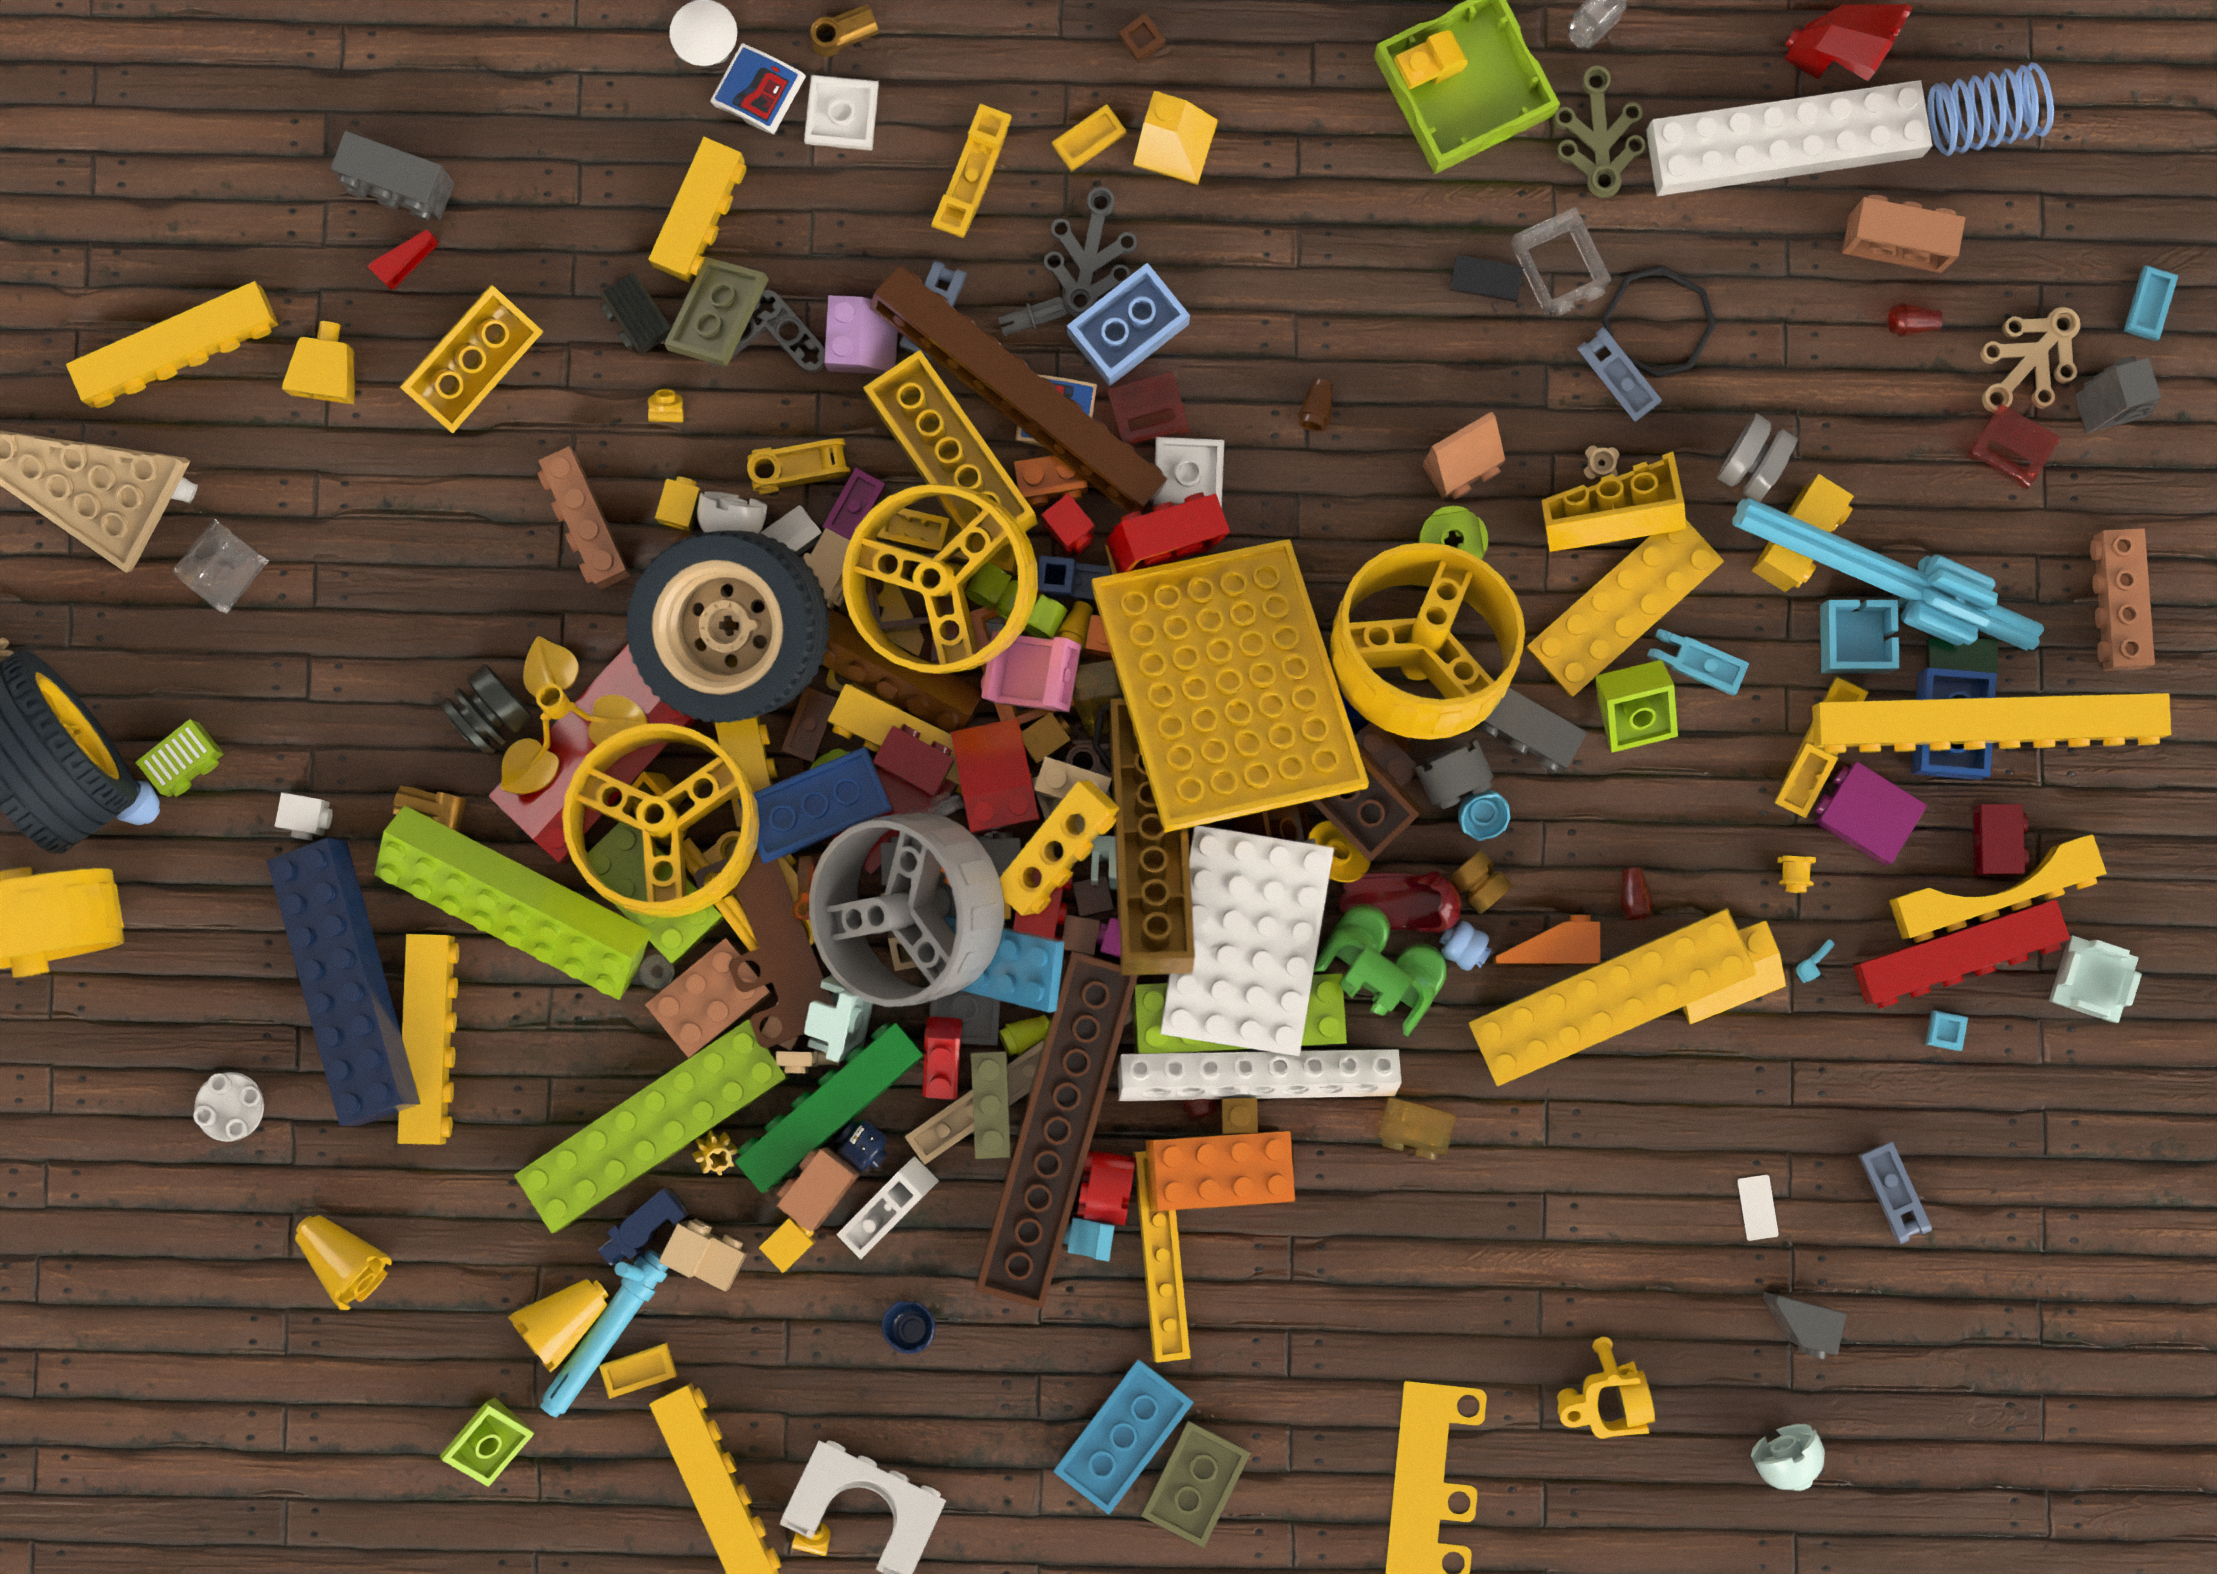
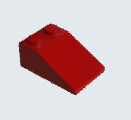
[950,718,1039,834]

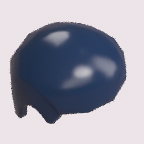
[881,1301,936,1354]

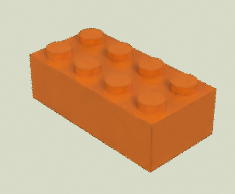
[1146,1131,1295,1211]

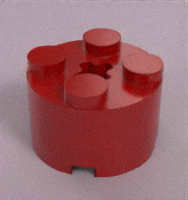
[1077,1150,1136,1226]

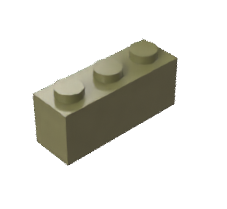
[971,1051,1011,1159]

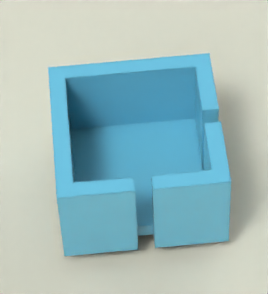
[1820,600,1899,673]

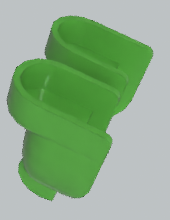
[1313,904,1447,1037]

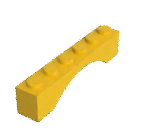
[1889,834,2107,943]

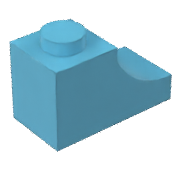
[1062,1216,1114,1261]

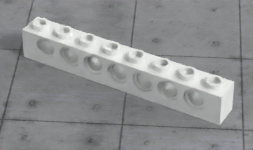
[1117,1049,1402,1101]

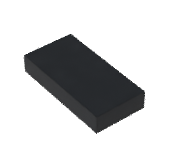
[1450,255,1523,302]

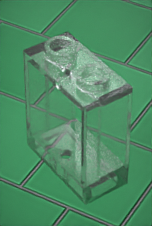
[1510,207,1611,316]

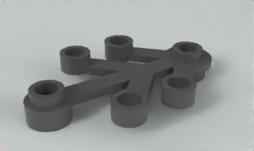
[1044,187,1137,318]

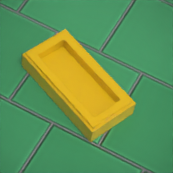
[1052,104,1126,172]
[599,1343,677,1399]

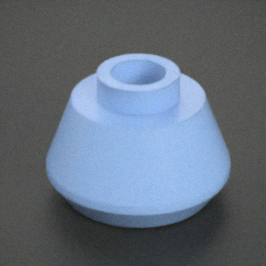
[116,781,160,825]

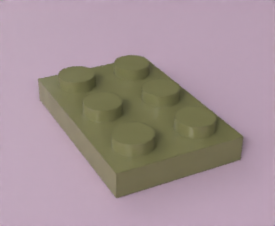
[664,257,769,367]
[1141,1420,1251,1548]

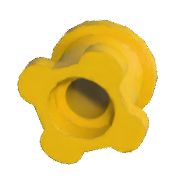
[1777,856,1816,893]

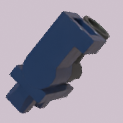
[598,1188,689,1266]

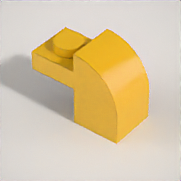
[1394,30,1468,90]

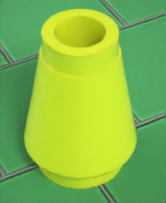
[998,1015,1049,1056]

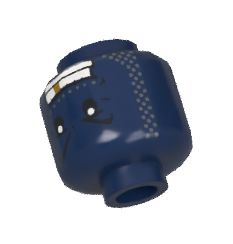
[835,1120,888,1171]

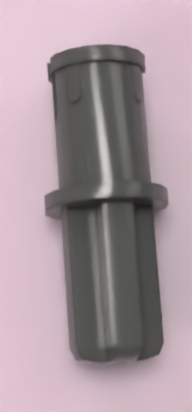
[998,297,1067,337]

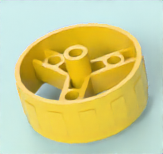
[842,484,1038,674]
[1329,543,1525,740]
[562,724,760,917]
[0,867,124,978]

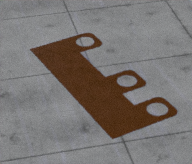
[694,848,834,1048]

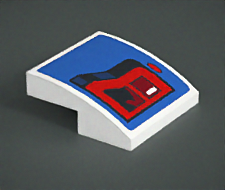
[710,43,806,135]

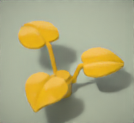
[501,636,648,794]

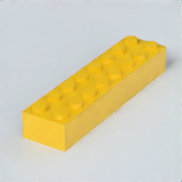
[1469,908,1757,1087]

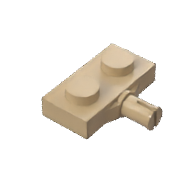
[776,1049,839,1073]

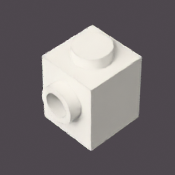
[275,792,333,841]

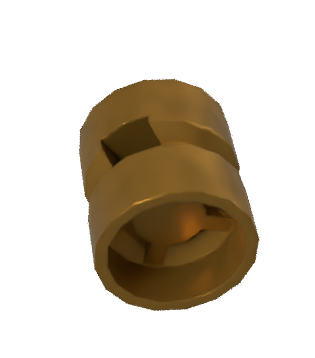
[1447,849,1513,915]

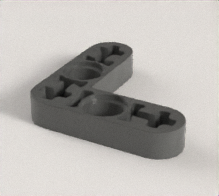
[705,290,826,374]

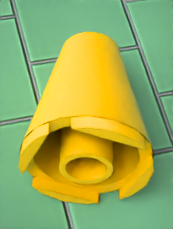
[295,1215,392,1310]
[508,1279,609,1372]

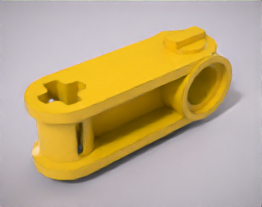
[747,438,851,495]

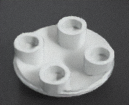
[670,0,737,66]
[193,1072,264,1142]

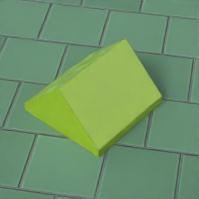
[439,1398,535,1487]

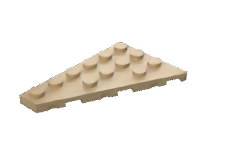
[0,430,190,573]

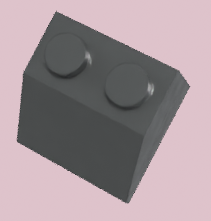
[1763,1292,1847,1359]

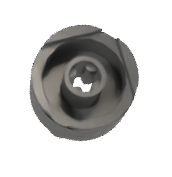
[1414,738,1494,809]

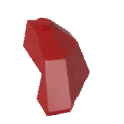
[1784,4,1913,81]

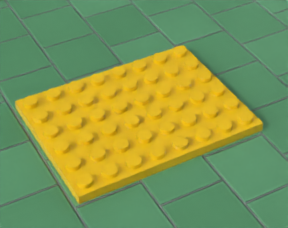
[1091,539,1369,833]

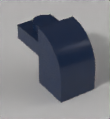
[1037,555,1111,601]

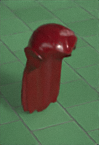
[1339,871,1461,933]

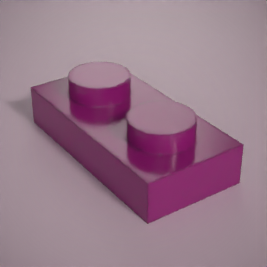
[822,468,886,540]

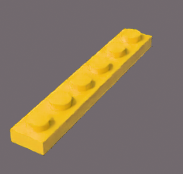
[1133,1151,1190,1363]

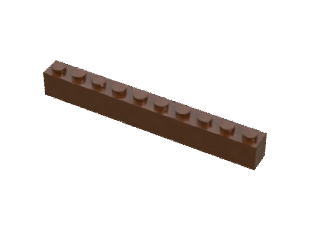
[870,266,1168,514]
[674,530,983,734]

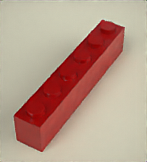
[1852,900,2070,1009]

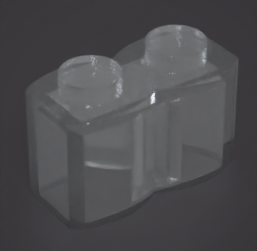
[1568,0,1627,49]

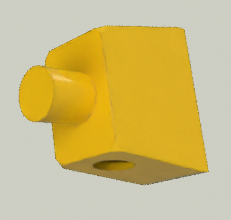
[282,321,355,405]

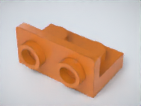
[1014,455,1088,507]

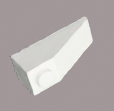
[837,1156,939,1259]

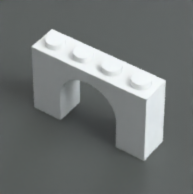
[780,1441,946,1574]

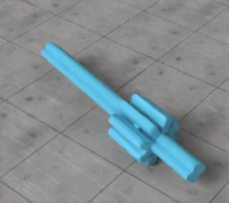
[1732,498,2044,651]

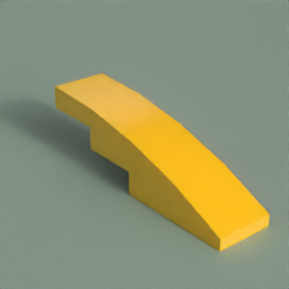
[877,508,1017,574]
[1775,675,1868,818]

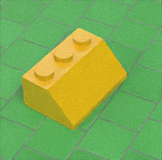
[1682,921,1786,1025]

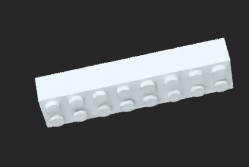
[1646,80,1932,196]

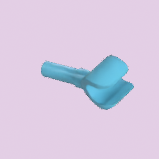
[1796,939,1835,983]

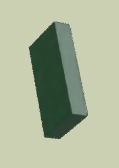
[1926,639,1998,673]

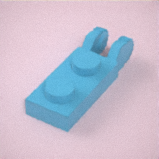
[1647,629,1749,696]

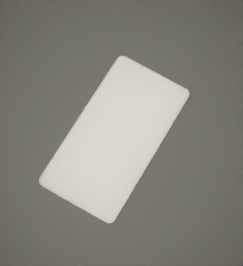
[1738,1175,1779,1241]

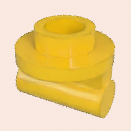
[648,389,684,422]
[792,1522,830,1557]

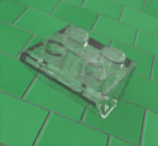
[171,518,269,614]

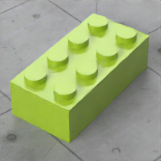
[587,822,725,965]

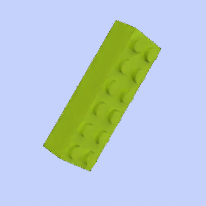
[1131,974,1347,1054]

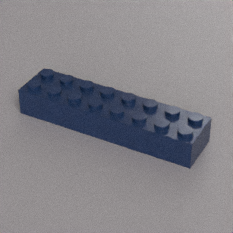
[267,838,420,1126]

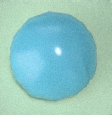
[1458,789,1511,841]

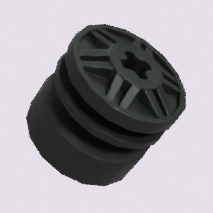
[440,664,533,756]

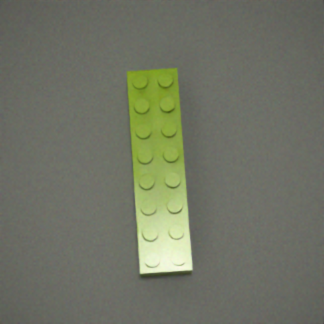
[374,805,651,1000]
[514,1019,790,1234]

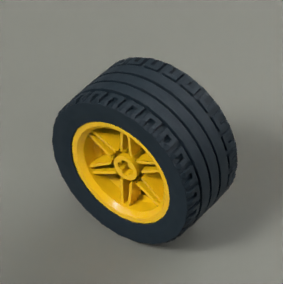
[0,650,138,854]

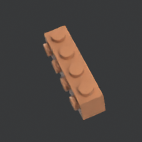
[537,446,631,590]
[2090,528,2155,671]

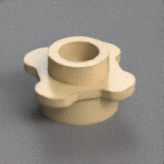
[1584,446,1619,479]

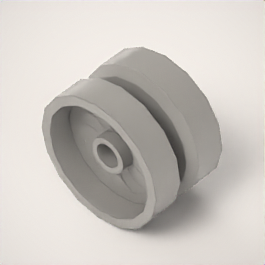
[1717,413,1798,502]

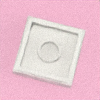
[804,75,879,150]
[1153,437,1224,507]

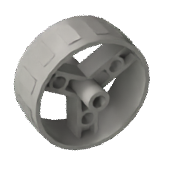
[809,812,1004,1007]

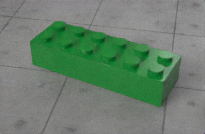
[734,1022,924,1194]

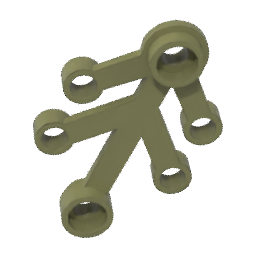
[1554,66,1646,198]

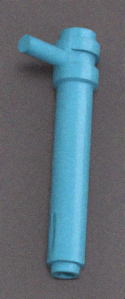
[540,1249,669,1418]

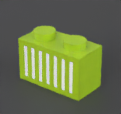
[136,719,224,797]

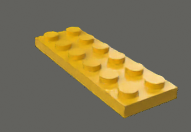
[1525,520,1724,698]

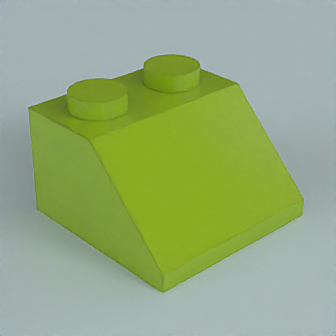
[1595,660,1678,753]

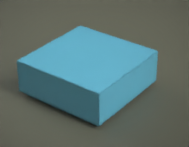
[1925,1011,1968,1051]

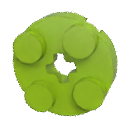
[1419,506,1488,560]

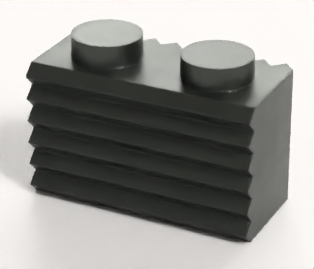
[600,272,671,355]

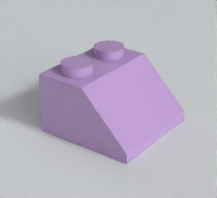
[824,295,898,374]

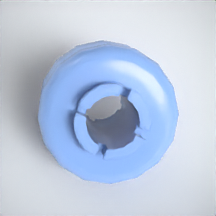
[1439,920,1492,971]

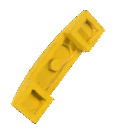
[931,104,1012,238]

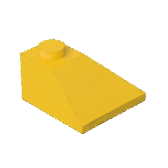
[1133,91,1218,185]

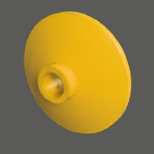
[1307,820,1370,883]

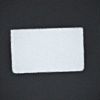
[761,506,822,556]

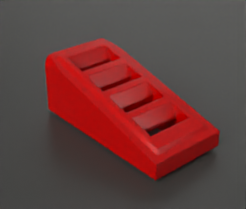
[367,229,439,291]

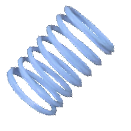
[1928,62,2054,157]

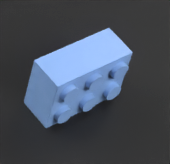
[1067,263,1190,387]

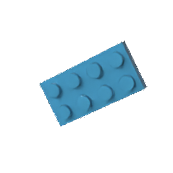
[945,916,1064,1012]
[1053,1358,1194,1515]

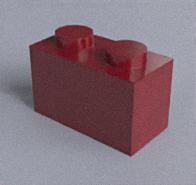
[873,724,955,797]
[1973,804,2029,876]

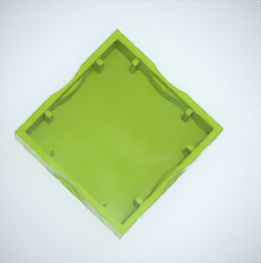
[1374,0,1560,174]

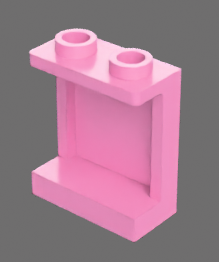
[981,631,1081,712]

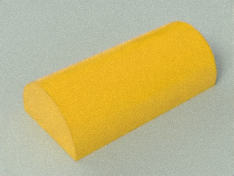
[399,285,543,433]

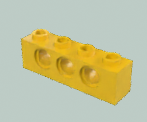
[999,780,1120,916]

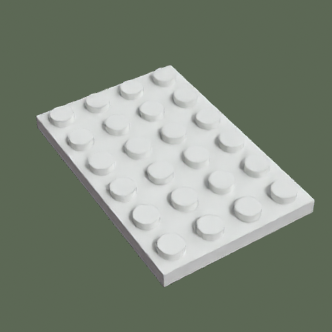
[1160,825,1334,1056]

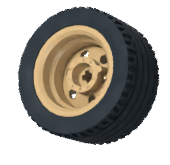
[625,530,831,723]

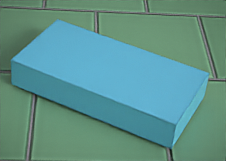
[2123,265,2178,342]

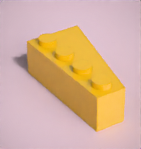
[1541,451,1686,552]

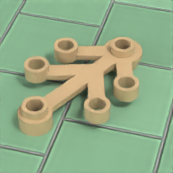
[1980,307,2080,413]

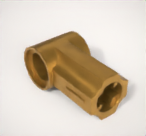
[810,4,879,58]
[393,785,467,832]

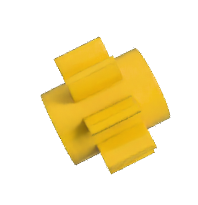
[692,1130,738,1175]

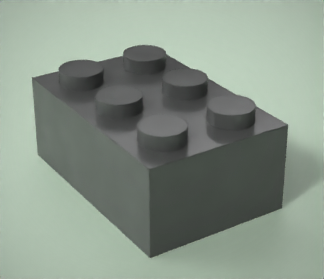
[330,131,455,221]

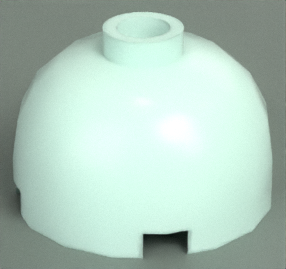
[1751,1424,1825,1491]

